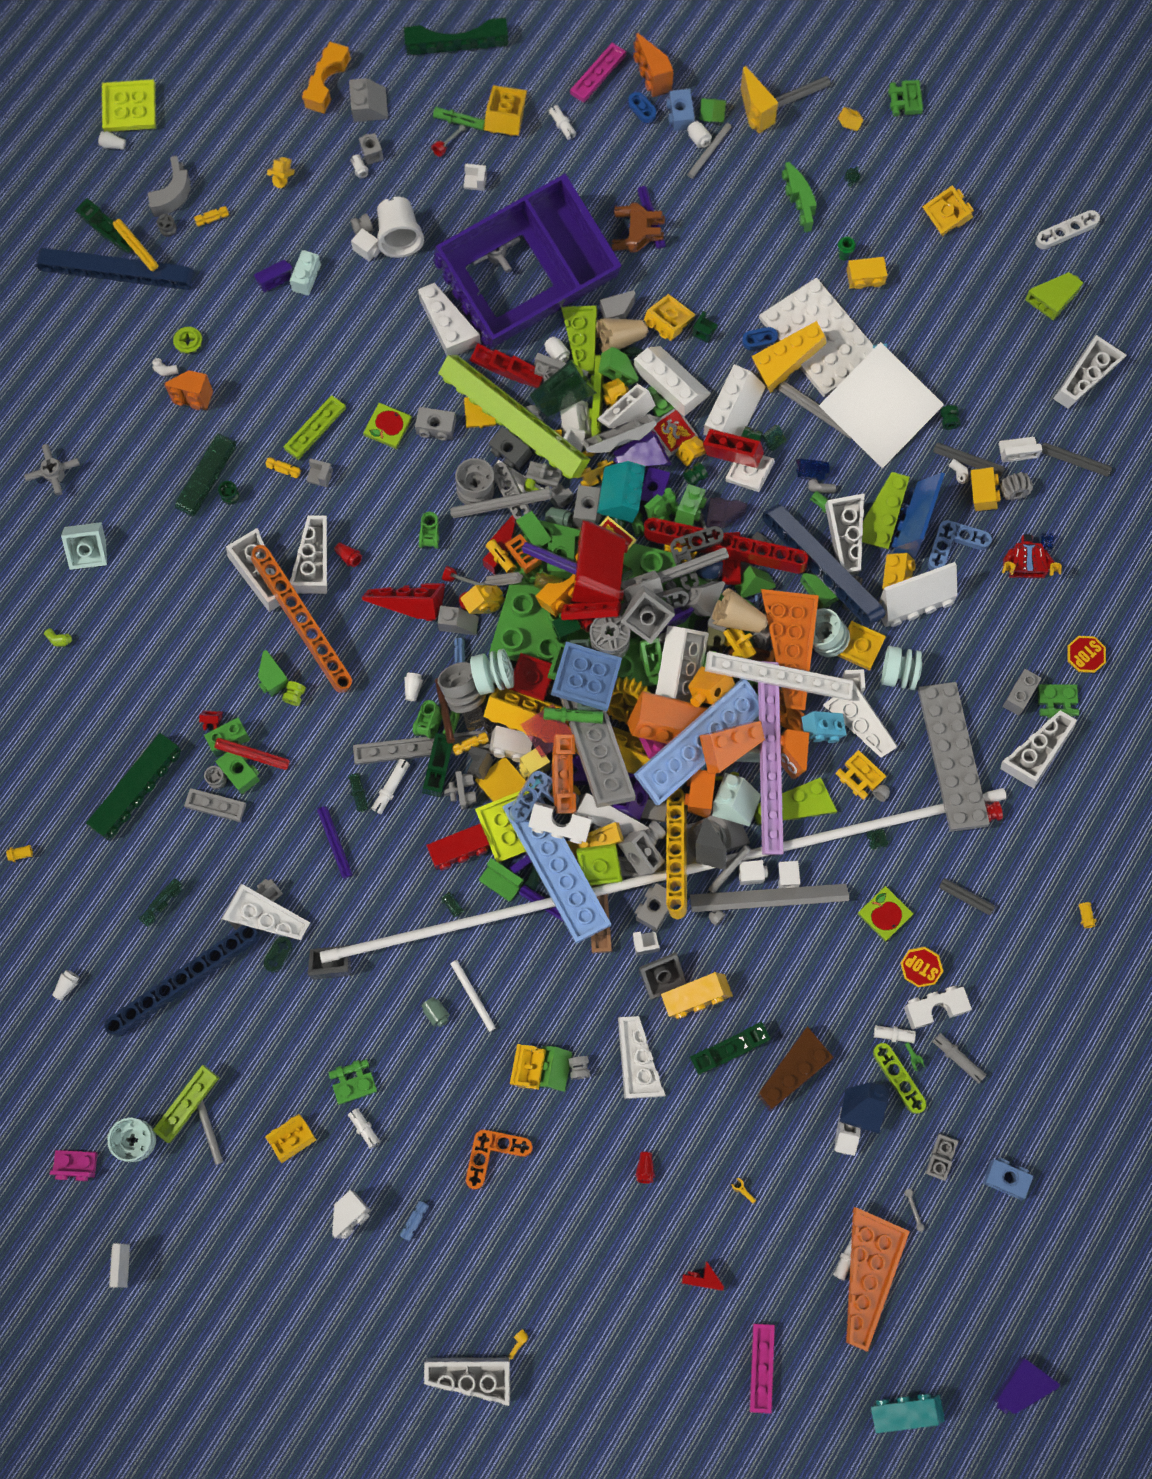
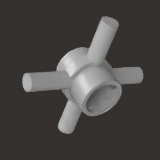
[472,237,520,273]
[24,444,80,496]

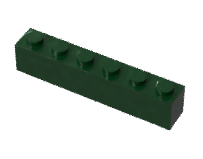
[86,733,181,841]

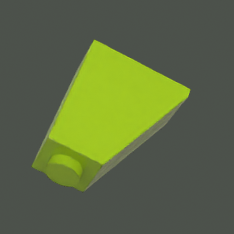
[1025,272,1084,321]

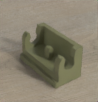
[705,627,728,655]

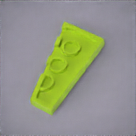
[561,306,597,374]
[862,472,910,549]
[754,777,837,826]

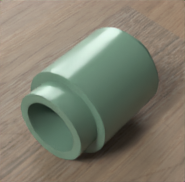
[545,507,574,527]
[422,997,450,1028]

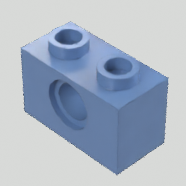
[666,89,695,131]
[982,1158,1033,1200]

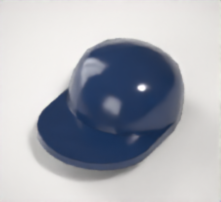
[694,553,723,579]

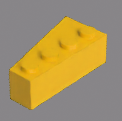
[752,321,827,393]

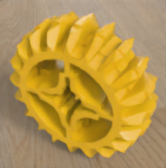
[607,676,651,725]

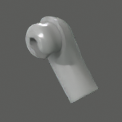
[808,479,836,493]

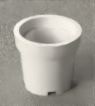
[377,197,424,258]

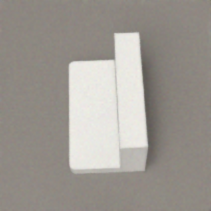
[560,398,592,438]
[999,437,1042,463]

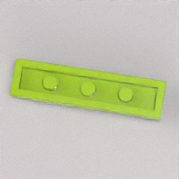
[283,395,346,460]
[153,1065,219,1143]

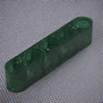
[175,433,236,517]

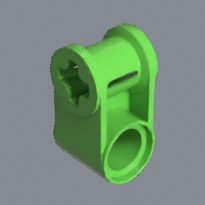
[419,512,439,549]
[413,700,442,739]

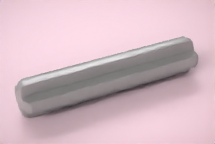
[484,572,523,586]

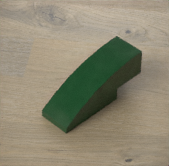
[422,733,453,798]

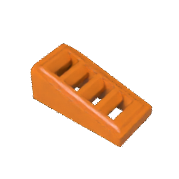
[505,534,542,574]

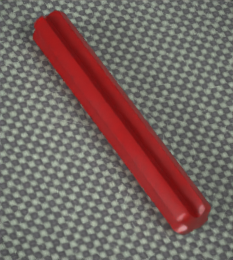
[214,738,290,770]

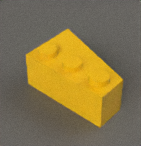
[661,972,733,1019]

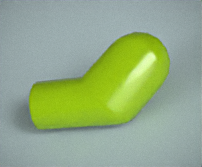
[44,628,72,647]

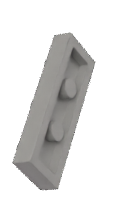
[184,788,246,823]

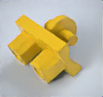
[267,157,295,188]
[723,628,756,659]

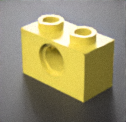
[519,746,550,779]

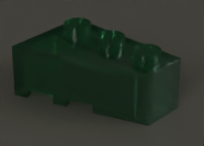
[530,360,596,417]

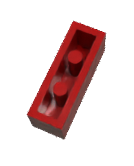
[703,429,764,468]
[426,823,490,871]

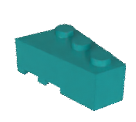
[871,1393,945,1433]

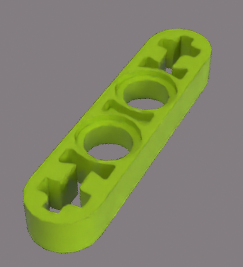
[873,1043,926,1114]

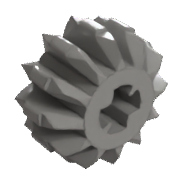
[1000,472,1033,501]

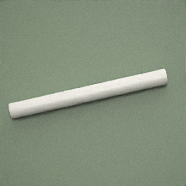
[451,960,496,1032]

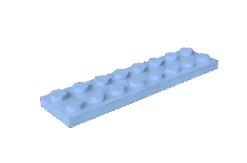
[634,679,759,805]
[502,790,611,944]

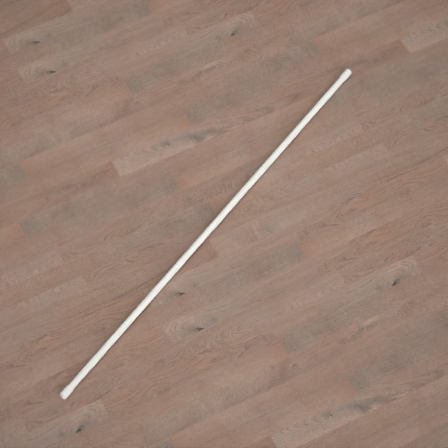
[320,788,1006,964]

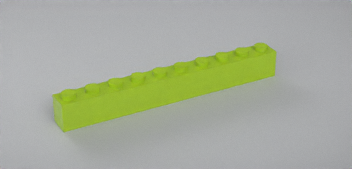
[438,355,590,479]

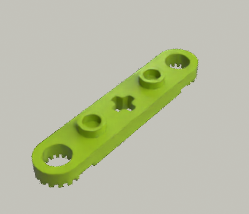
[589,355,604,437]

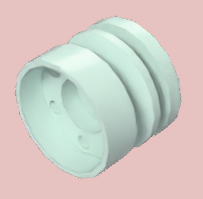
[813,608,850,657]
[881,646,922,690]
[470,649,514,695]
[107,1118,156,1162]

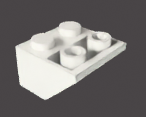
[332,1190,371,1239]

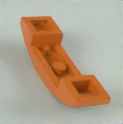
[552,735,576,814]

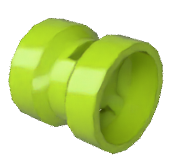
[282,681,306,706]

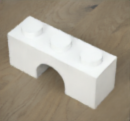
[528,802,593,844]
[904,985,972,1030]

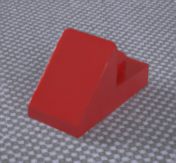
[681,1261,724,1291]

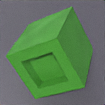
[700,98,726,122]

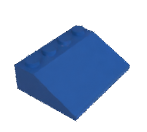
[891,472,945,560]

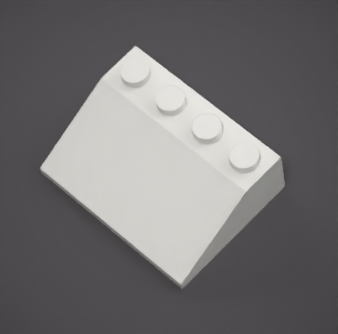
[879,562,957,627]

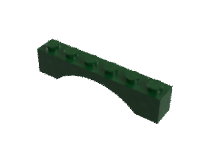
[404,17,509,55]

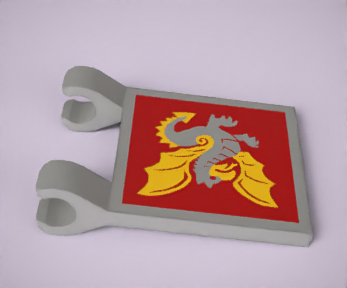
[652,408,698,457]

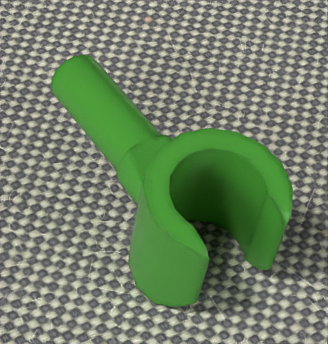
[905,1042,925,1071]

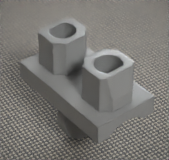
[525,461,562,488]
[444,771,477,810]

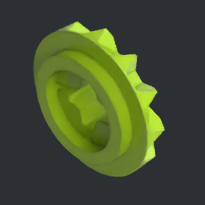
[173,327,203,354]

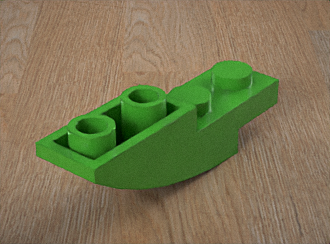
[782,162,817,232]

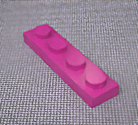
[570,43,626,103]
[750,1324,775,1414]

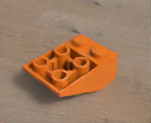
[633,33,673,97]

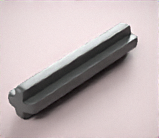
[939,878,995,915]

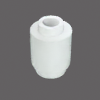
[687,121,712,148]
[544,337,570,363]

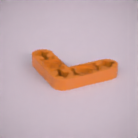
[466,1130,533,1190]

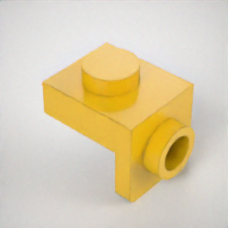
[676,436,706,466]

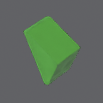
[734,565,776,598]
[638,636,662,677]

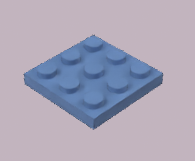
[551,641,622,711]

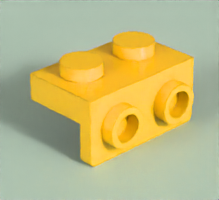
[882,553,916,590]
[265,1114,316,1163]

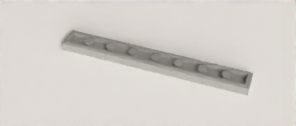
[353,729,494,765]
[690,884,849,912]

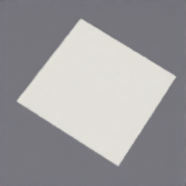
[819,342,944,468]

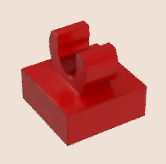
[199,710,223,730]

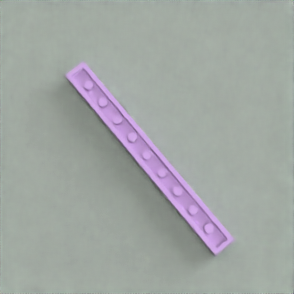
[758,661,783,855]

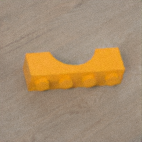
[302,42,351,114]
[535,553,578,617]

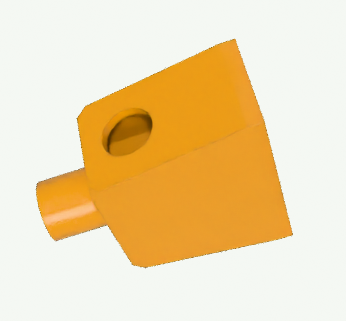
[689,666,735,707]

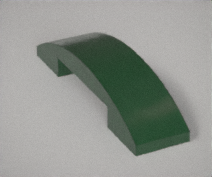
[75,198,141,254]
[690,1021,771,1075]

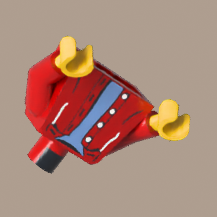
[1002,534,1062,578]

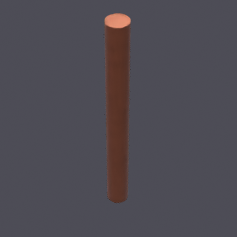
[435,678,455,743]

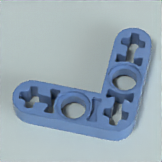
[928,520,992,570]
[509,771,580,823]

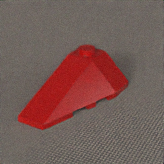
[362,583,445,621]

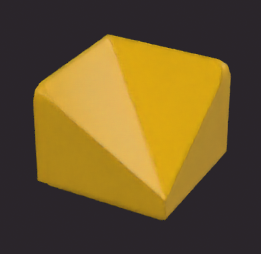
[838,107,863,131]

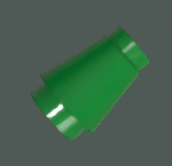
[838,236,856,261]

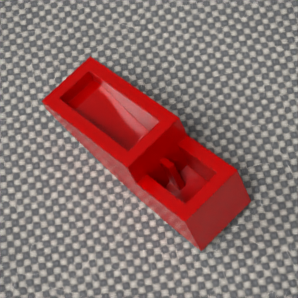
[482,515,516,575]

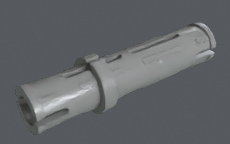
[932,1033,987,1084]

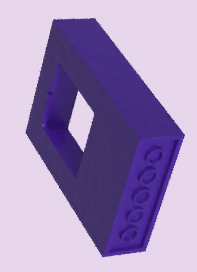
[433,173,622,349]

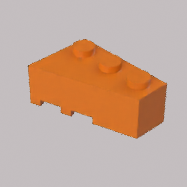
[699,721,765,773]

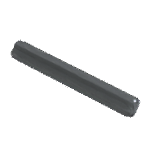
[775,76,831,108]
[933,442,1005,477]
[1041,442,1112,476]

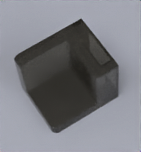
[463,706,492,734]

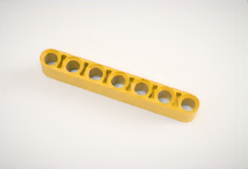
[666,788,687,919]

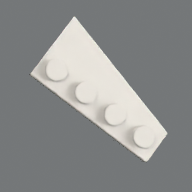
[823,683,898,758]
[221,884,310,940]
[618,1016,666,1099]

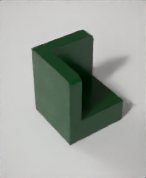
[692,311,718,343]
[552,617,581,643]

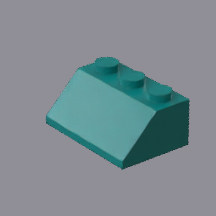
[597,461,645,523]

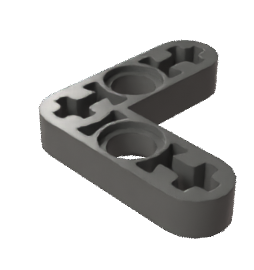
[670,526,724,592]

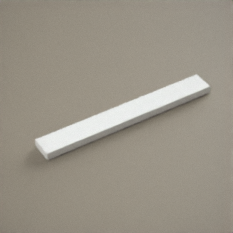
[705,651,854,701]

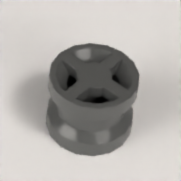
[157,214,177,237]

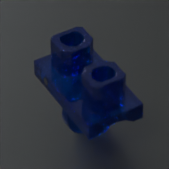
[796,458,830,480]

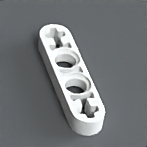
[1035,210,1100,249]

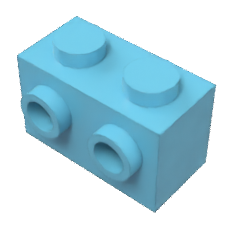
[801,711,846,743]

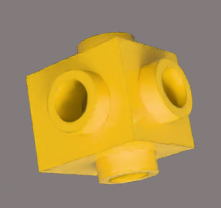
[602,378,629,407]

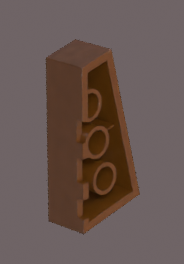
[757,1026,834,1111]

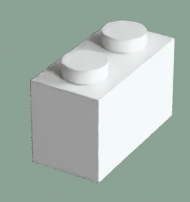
[489,726,533,762]

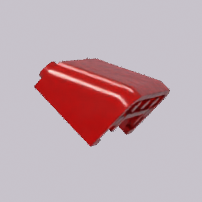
[571,520,629,603]

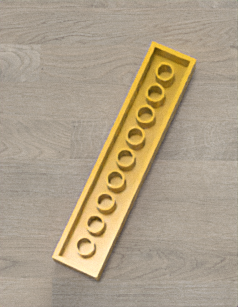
[483,686,650,774]

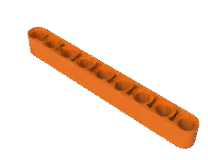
[251,545,352,693]

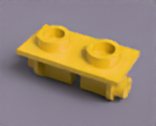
[580,459,614,487]

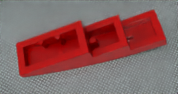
[469,343,543,388]

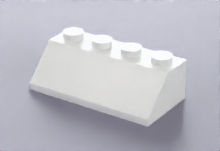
[634,346,711,416]
[703,364,766,436]
[655,626,709,703]

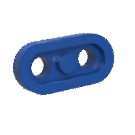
[628,92,656,123]
[742,327,778,350]

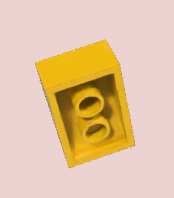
[741,66,778,134]
[484,85,527,136]

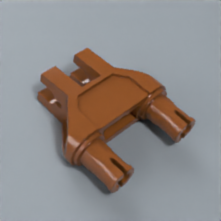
[612,202,665,253]

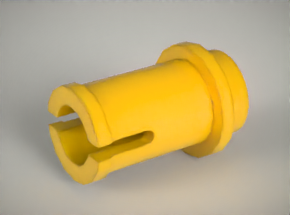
[6,845,33,862]
[1078,902,1097,928]

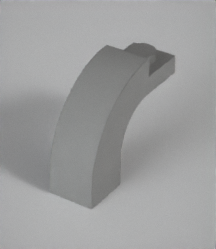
[148,156,191,217]

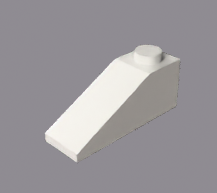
[598,384,656,428]

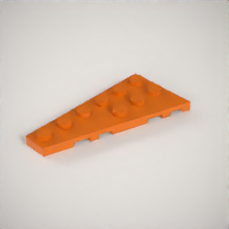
[761,589,819,710]
[846,1207,910,1352]

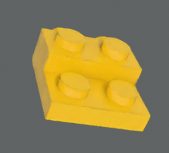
[922,185,974,236]
[644,294,696,341]

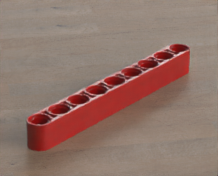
[644,518,808,574]

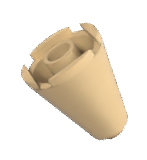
[596,318,648,353]
[712,588,768,633]

